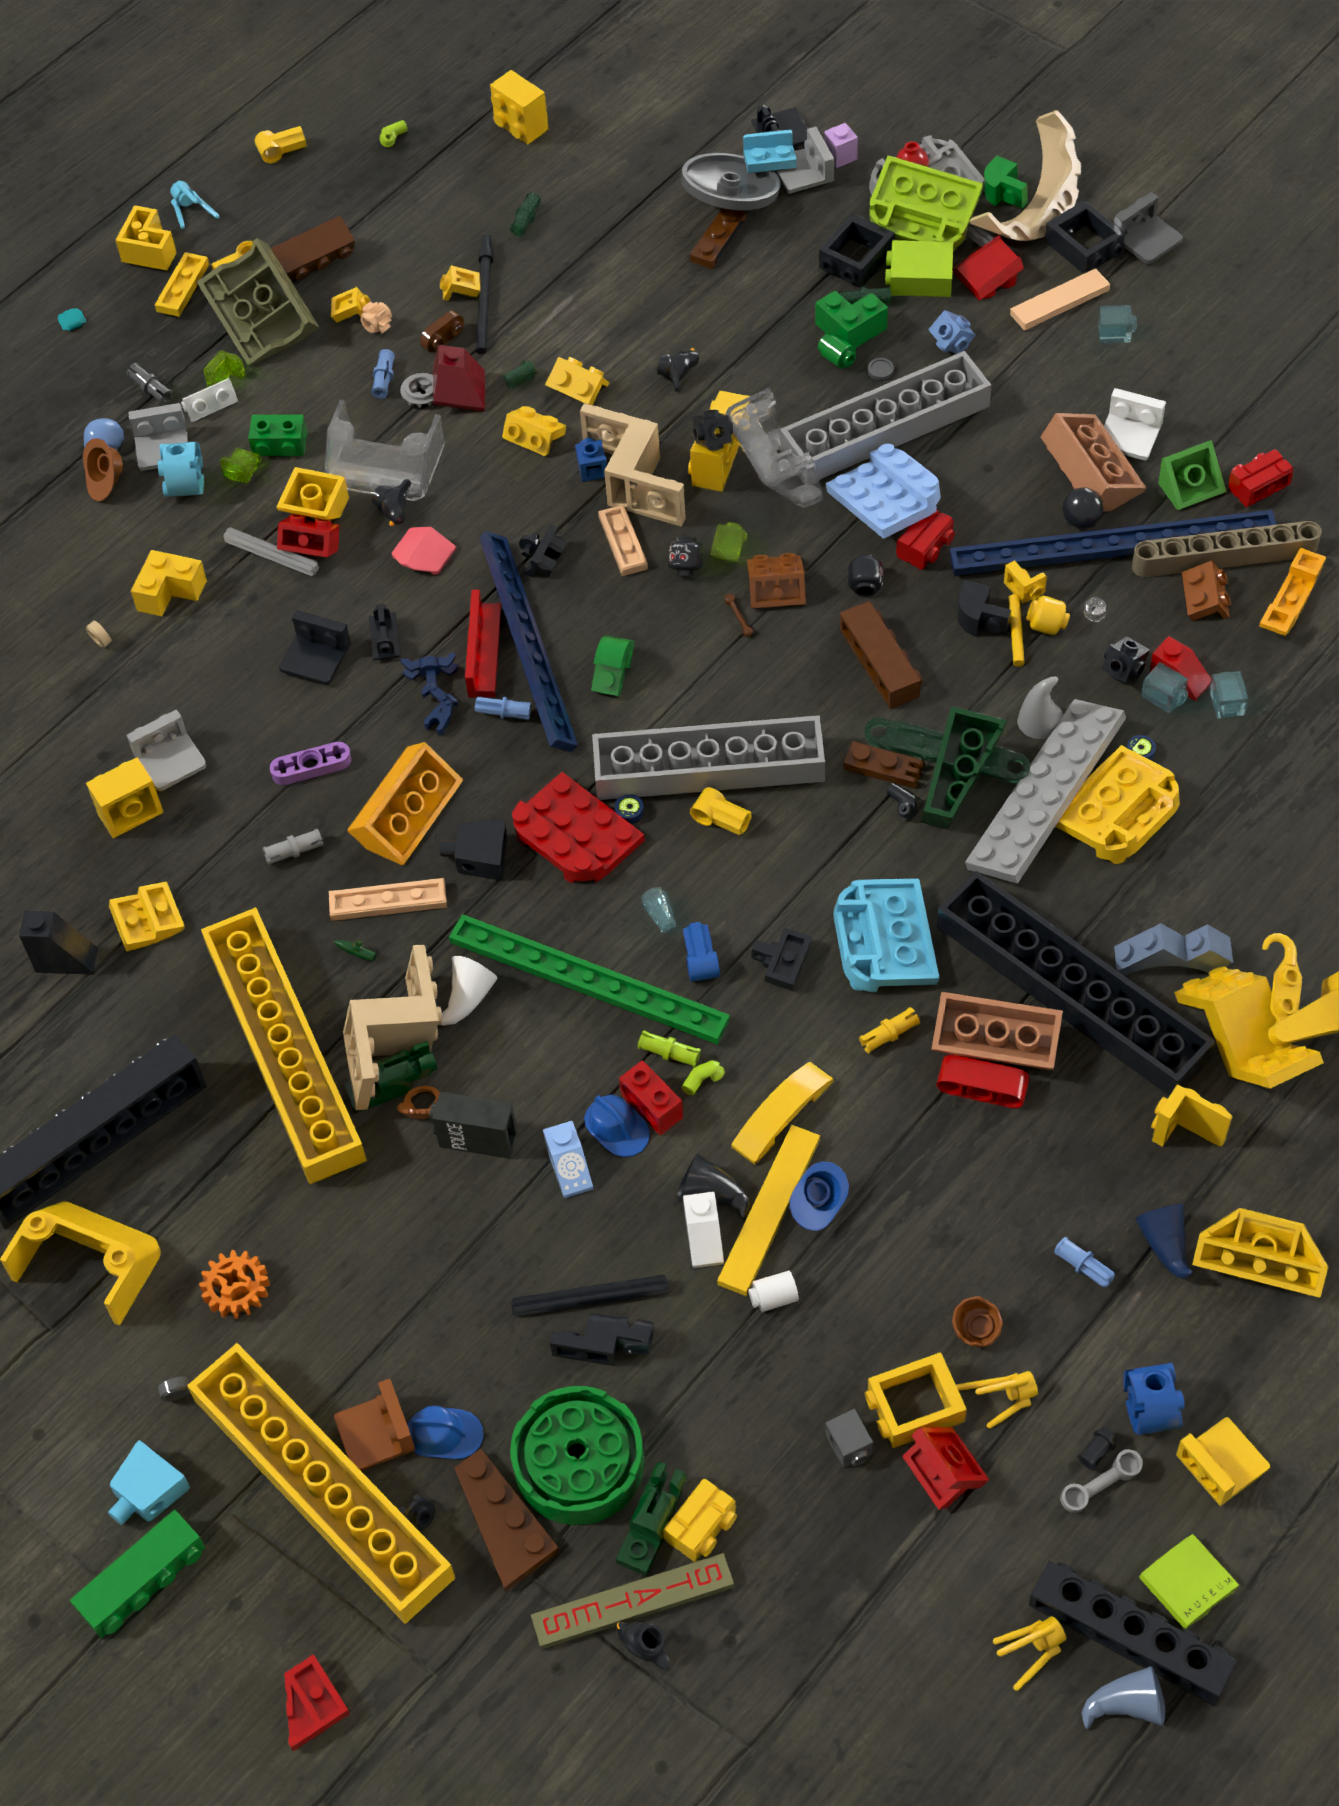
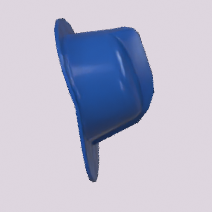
[584,1095,650,1157]
[790,1161,849,1231]
[408,1405,483,1459]

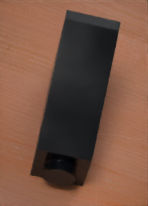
[19,911,98,975]

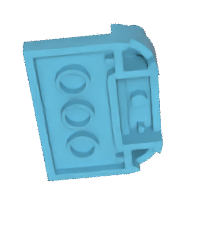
[833,879,940,992]

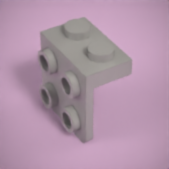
[127,709,206,791]

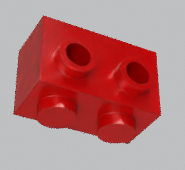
[277,514,340,557]

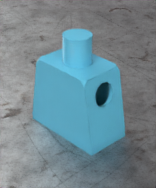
[108,1440,190,1525]

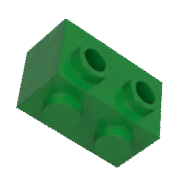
[248,415,307,456]

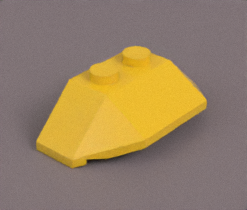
[1192,1208,1328,1298]

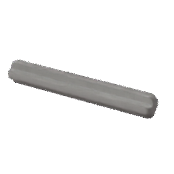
[223,527,319,576]

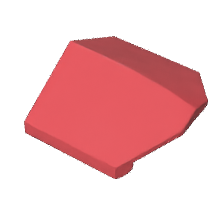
[392,527,456,575]

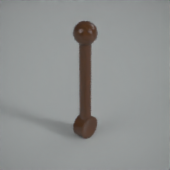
[724,594,754,637]

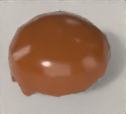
[952,1296,1003,1348]

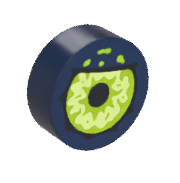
[1127,735,1156,760]
[615,794,644,824]

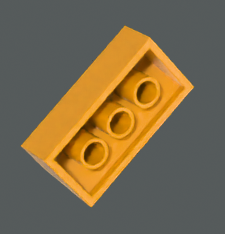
[347,742,463,865]

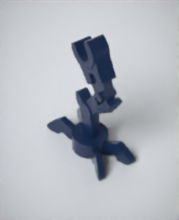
[401,652,458,736]

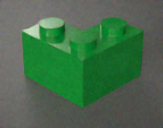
[815,291,888,348]

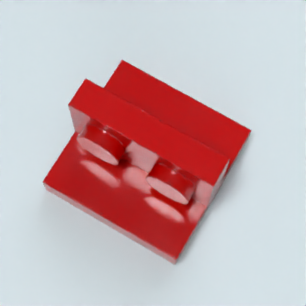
[902,1427,989,1510]

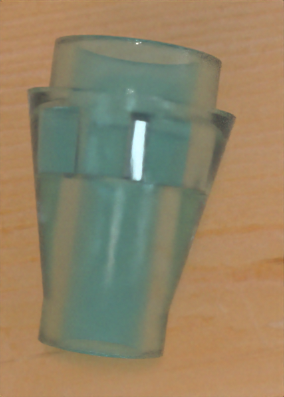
[641,887,677,932]

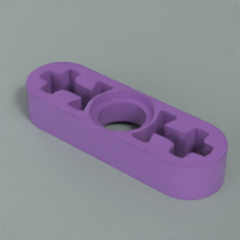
[270,742,352,785]

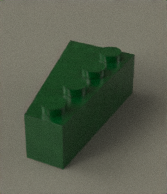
[921,706,1007,830]

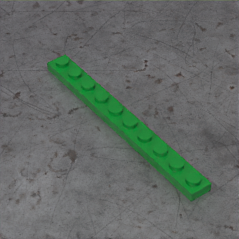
[449,914,730,1045]

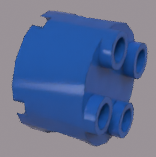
[1123,1363,1185,1435]

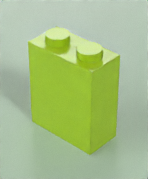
[885,240,953,297]

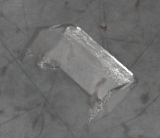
[324,399,445,501]

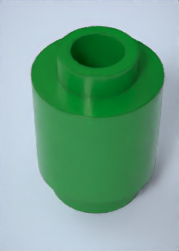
[818,333,856,369]

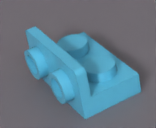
[743,130,797,173]

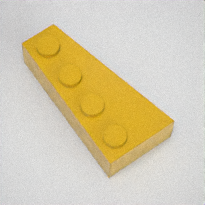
[688,391,751,492]

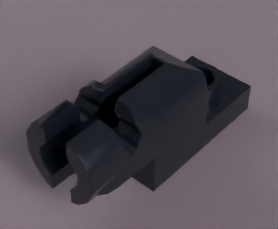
[550,1314,654,1366]

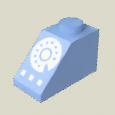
[543,1121,593,1199]

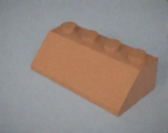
[1041,413,1146,511]
[931,992,1063,1070]

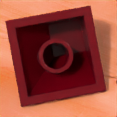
[433,345,485,412]

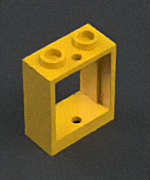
[864,1352,967,1448]

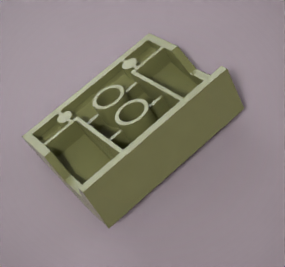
[197,238,320,366]

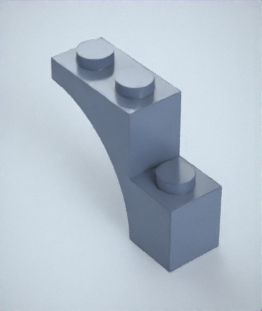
[1114,923,1233,976]

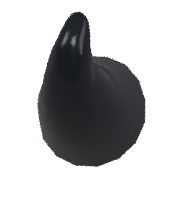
[677,1153,751,1220]

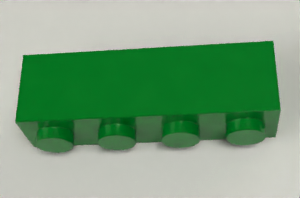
[70,1510,205,1639]

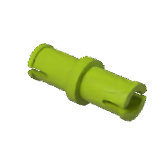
[637,1030,701,1067]

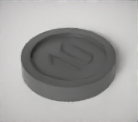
[868,358,894,381]

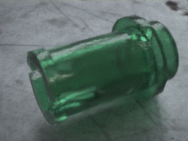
[502,360,537,389]

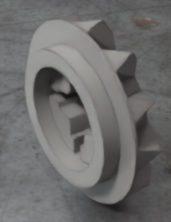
[400,373,433,408]

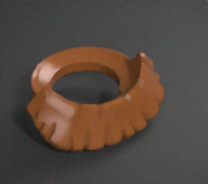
[397,1086,440,1119]

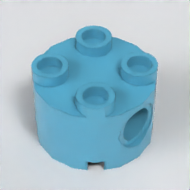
[158,442,204,497]

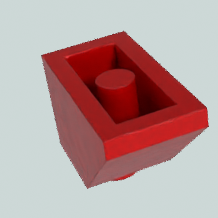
[1149,636,1212,702]

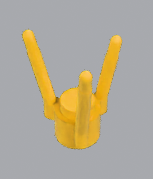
[956,1371,1038,1429]
[993,1616,1066,1691]

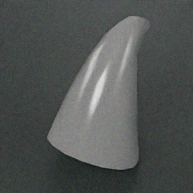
[1017,677,1064,739]

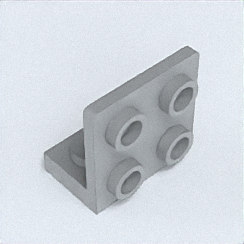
[775,127,834,194]
[128,403,188,471]

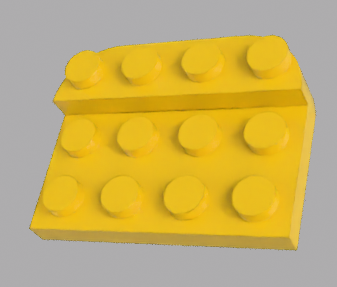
[1055,745,1180,864]

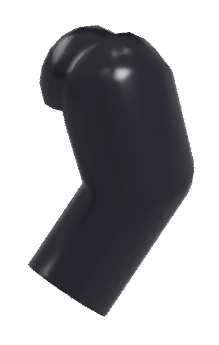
[887,783,917,820]

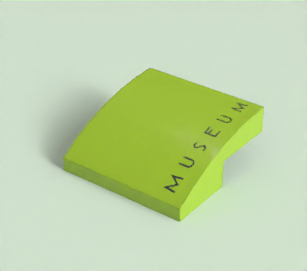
[1139,1534,1239,1629]

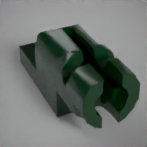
[344,1041,438,1114]
[616,1462,687,1576]

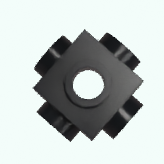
[692,409,734,450]
[1102,637,1150,683]

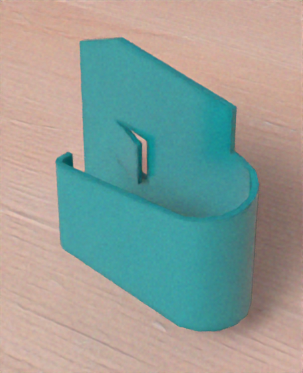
[58,308,87,331]

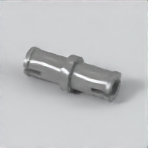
[263,829,324,865]

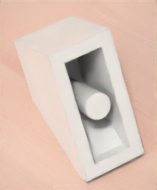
[683,1192,724,1269]

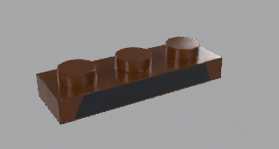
[690,208,746,269]

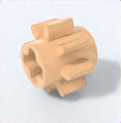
[361,301,392,333]

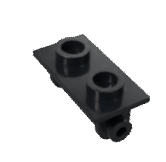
[369,604,401,660]

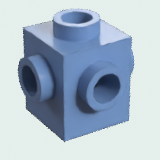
[928,310,976,354]

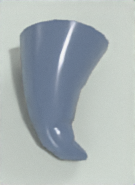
[1082,1666,1165,1729]

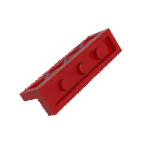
[465,590,502,698]

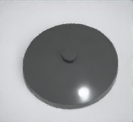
[681,153,780,210]

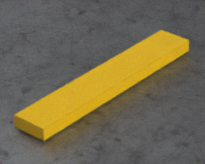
[717,1125,820,1296]

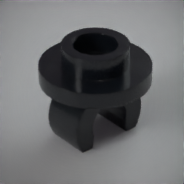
[399,1494,436,1531]

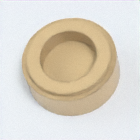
[86,620,112,648]

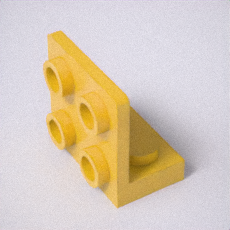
[1176,1417,1270,1506]

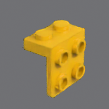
[1151,1084,1232,1147]

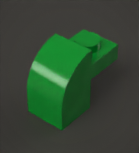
[984,155,1028,209]
[591,636,635,696]

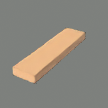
[1010,268,1110,331]
[329,878,447,921]

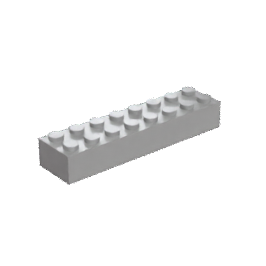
[780,351,991,485]
[592,715,825,800]

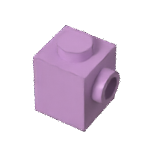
[824,123,858,169]

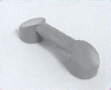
[1060,1449,1143,1513]

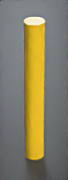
[1009,594,1025,667]

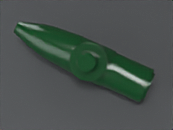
[334,939,377,962]

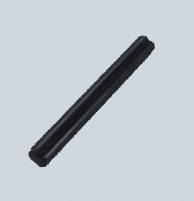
[511,1275,668,1316]

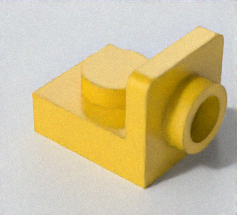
[440,265,480,301]
[331,287,371,322]
[1004,561,1047,604]

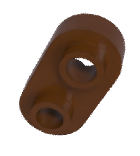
[420,311,464,353]

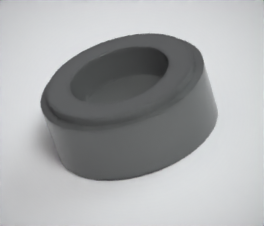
[158,1376,190,1401]

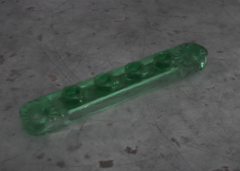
[864,717,1030,783]

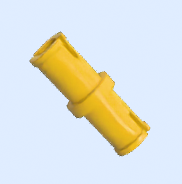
[859,1007,920,1054]

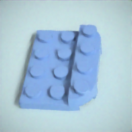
[826,443,941,539]

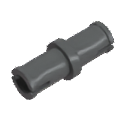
[127,363,174,405]

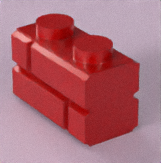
[1228,449,1294,507]
[896,510,955,570]

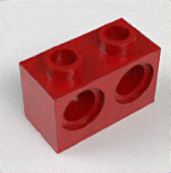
[619,1060,683,1136]

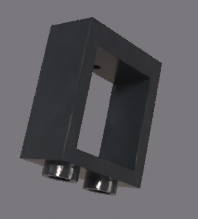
[1045,200,1125,274]
[819,213,895,288]

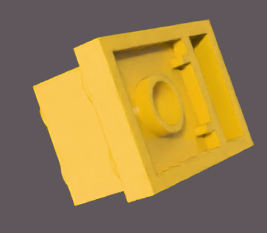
[1174,966,1324,1088]

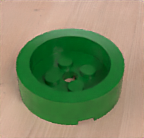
[510,1386,644,1525]

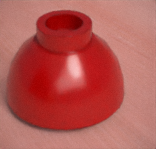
[896,141,929,167]

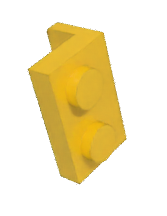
[545,357,610,405]
[502,406,567,456]

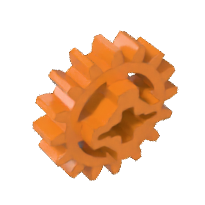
[199,1250,270,1319]

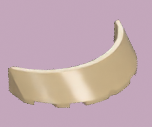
[969,110,1081,241]

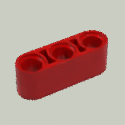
[936,1055,1030,1108]

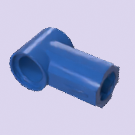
[683,922,720,982]

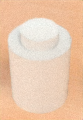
[748,1270,799,1312]

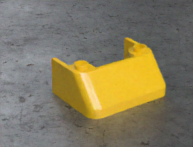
[0,1202,161,1326]

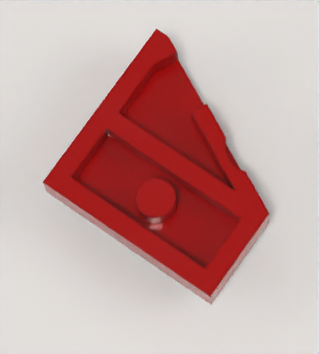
[284,1654,350,1752]

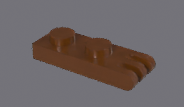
[843,741,925,788]

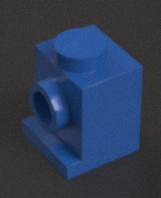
[575,438,607,482]

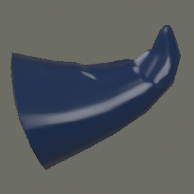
[1135,1204,1193,1279]

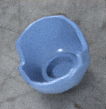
[83,418,124,451]

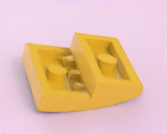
[109,882,184,951]

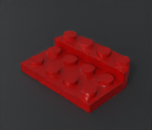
[512,772,645,884]

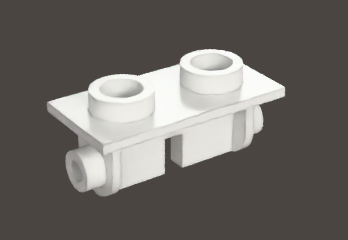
[181,378,238,422]

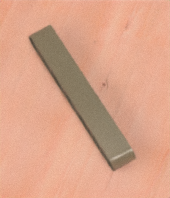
[1132,521,1322,577]

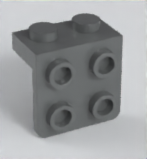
[1114,192,1183,264]

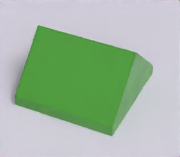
[1158,440,1226,510]

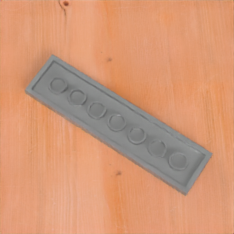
[965,699,1126,883]

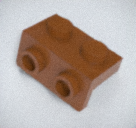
[1182,560,1231,621]

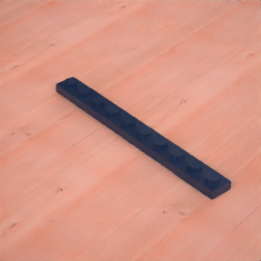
[479,531,578,752]

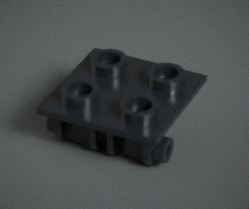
[751,105,808,146]

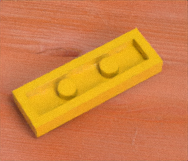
[155,252,209,317]

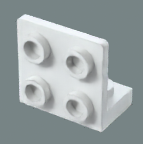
[1104,388,1166,460]

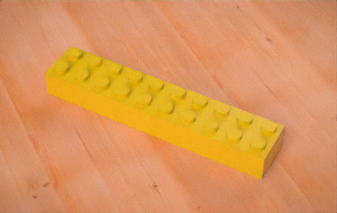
[201,908,367,1185]
[187,1343,455,1624]

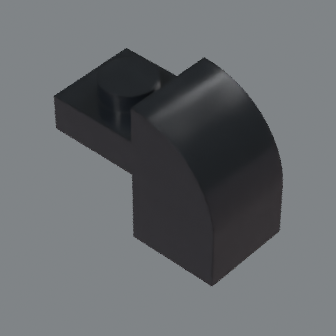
[957,580,1011,637]

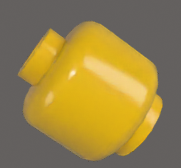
[1026,596,1070,635]

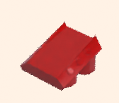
[952,235,1024,301]

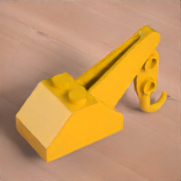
[1262,933,1339,1046]

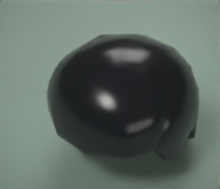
[1062,487,1103,529]

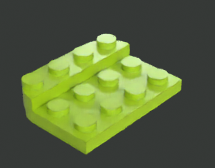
[870,155,983,252]

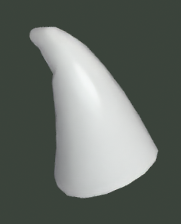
[441,956,498,1026]

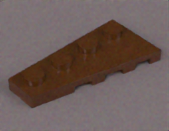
[454,1448,559,1592]

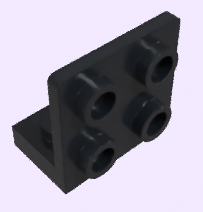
[279,610,351,685]

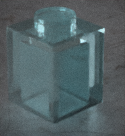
[1098,305,1137,343]
[1141,662,1188,713]
[1209,671,1248,718]

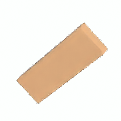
[598,504,648,576]

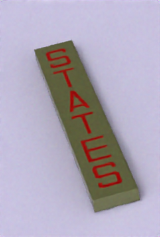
[531,1553,734,1650]

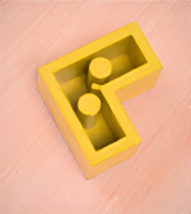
[115,205,176,270]
[131,550,207,616]

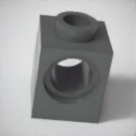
[825,1409,873,1468]

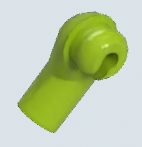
[379,120,408,147]
[681,1060,725,1096]

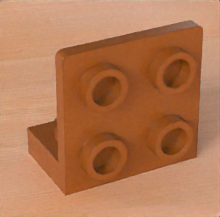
[747,553,806,608]
[334,1378,416,1471]

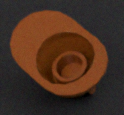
[83,438,123,501]

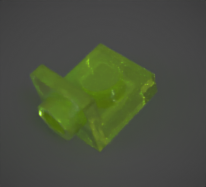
[203,350,246,387]
[220,447,261,484]
[710,522,747,563]

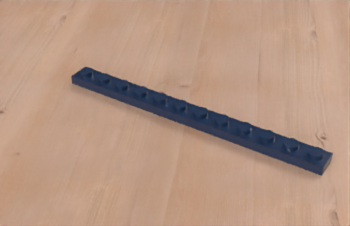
[949,510,1277,576]

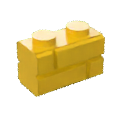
[663,1479,737,1562]

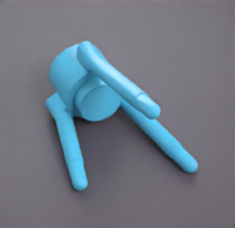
[170,181,220,229]

